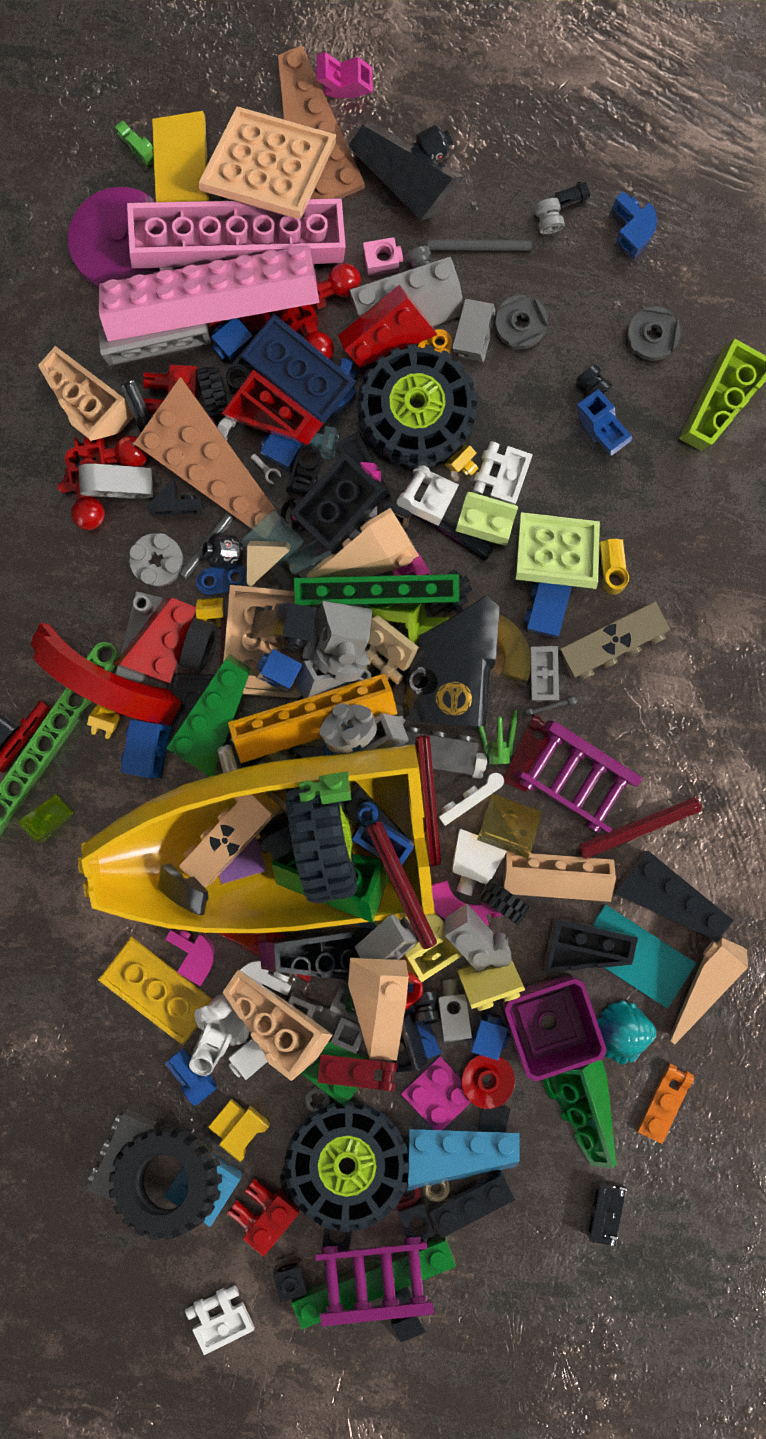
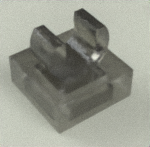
[267,560,301,591]

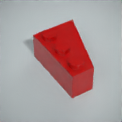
[338,285,438,367]
[222,370,323,445]
[112,598,197,683]

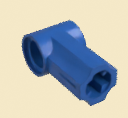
[165,1048,217,1106]

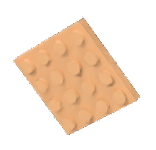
[199,106,336,219]
[223,585,320,699]

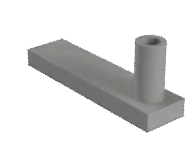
[116,592,163,684]

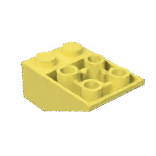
[374,911,463,984]
[456,959,525,1011]

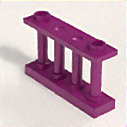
[514,720,643,834]
[315,1237,434,1327]

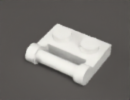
[397,465,459,526]

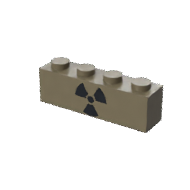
[558,602,670,681]

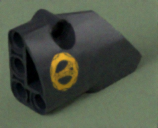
[402,595,499,726]

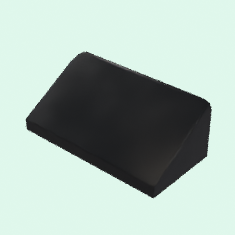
[393,1013,428,1072]

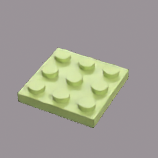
[516,512,600,589]

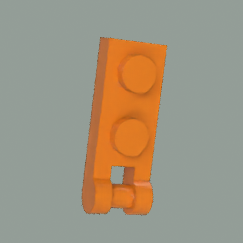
[636,1063,694,1144]

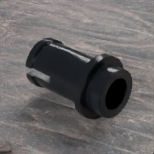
[555,181,590,209]

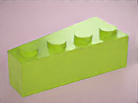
[679,339,766,451]

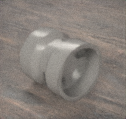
[534,198,565,234]

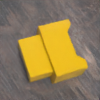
[209,1098,271,1162]

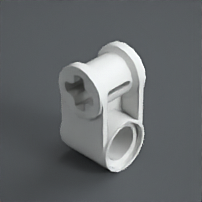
[189,1023,232,1076]

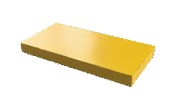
[152,111,209,202]
[98,936,213,1045]

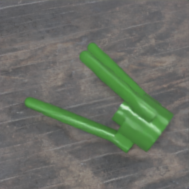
[477,709,518,764]

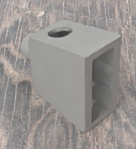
[314,601,372,665]
[438,979,472,1043]

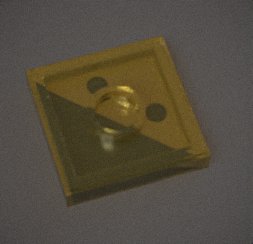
[477,793,542,859]

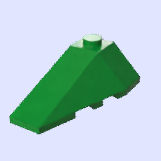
[543,1060,616,1168]

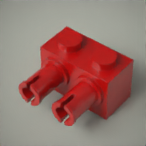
[143,365,200,415]
[226,1178,300,1257]

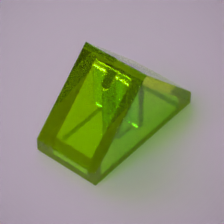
[18,794,74,842]

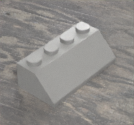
[350,257,464,327]
[98,323,211,366]

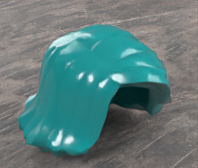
[597,1001,656,1065]

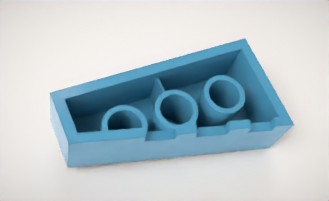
[407,1129,520,1191]

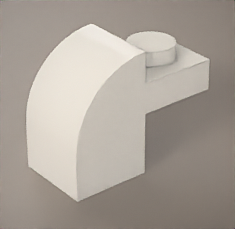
[241,959,293,995]

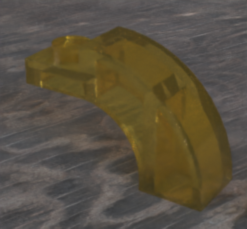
[497,614,531,684]

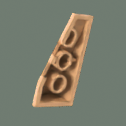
[38,346,133,441]
[306,508,419,578]
[671,938,748,1044]
[348,958,409,1060]
[223,969,332,1081]

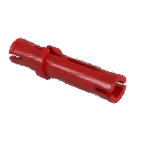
[0,700,52,773]

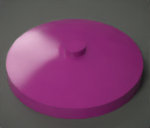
[68,187,160,288]

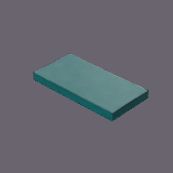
[592,904,696,1009]

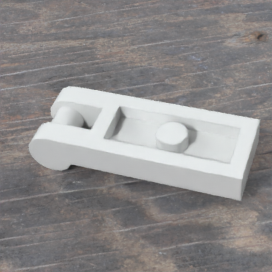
[438,773,504,826]

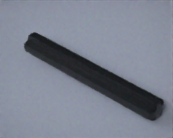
[414,496,493,560]

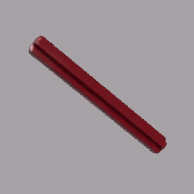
[415,735,441,866]
[578,797,702,859]
[367,821,437,949]

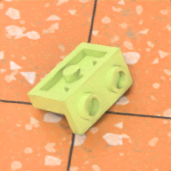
[456,492,518,546]

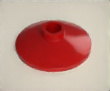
[461,1055,515,1109]

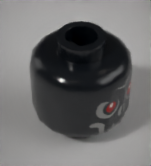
[413,125,454,162]
[202,533,244,570]

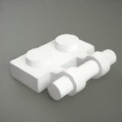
[473,441,533,505]
[185,1285,255,1355]

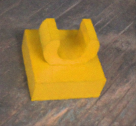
[444,445,478,476]
[196,597,225,627]
[87,704,122,739]

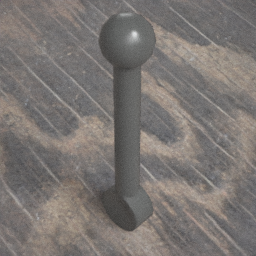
[523,695,577,717]

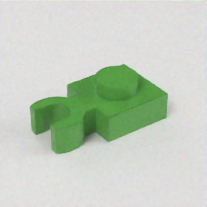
[115,120,154,168]
[299,771,351,805]

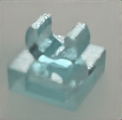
[310,426,339,460]

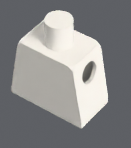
[451,829,508,896]

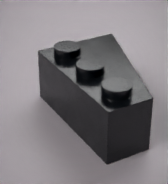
[250,602,316,652]
[543,916,638,973]

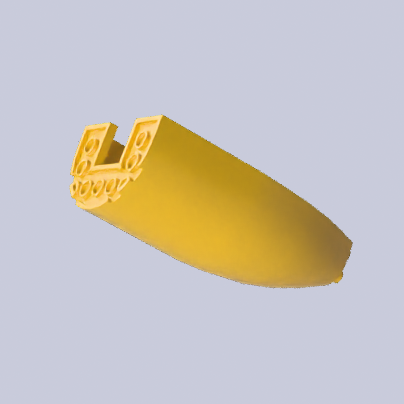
[78,745,435,933]

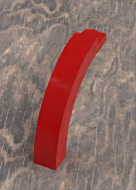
[30,623,181,725]

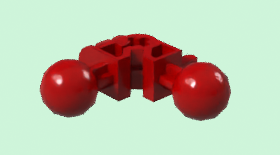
[274,263,362,359]
[57,436,148,530]

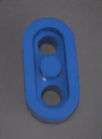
[196,564,248,596]

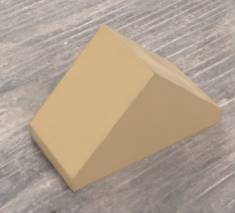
[247,541,291,587]

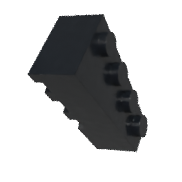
[348,124,465,220]
[613,850,734,941]
[259,927,372,980]

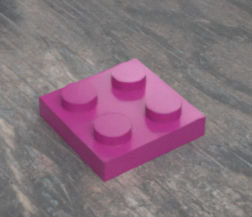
[401,1055,471,1130]

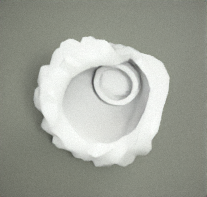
[194,994,250,1046]

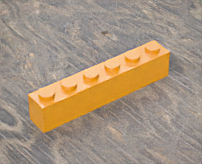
[228,673,397,763]

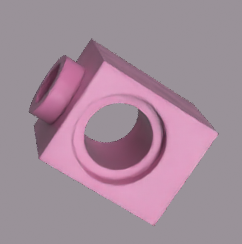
[363,237,403,277]

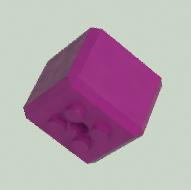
[500,973,607,1082]

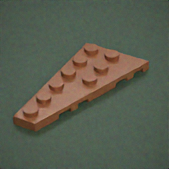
[278,45,365,199]
[134,377,281,539]

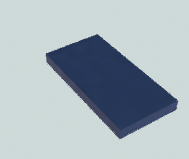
[240,314,357,425]

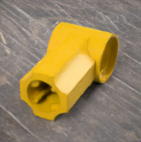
[599,539,629,595]

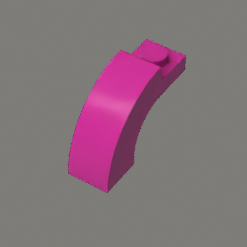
[432,880,502,926]

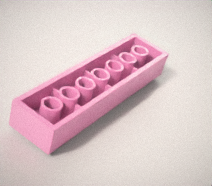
[127,199,346,268]
[99,245,319,341]

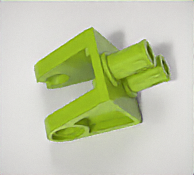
[366,603,450,656]

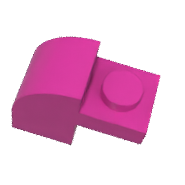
[316,52,373,98]
[165,929,215,986]

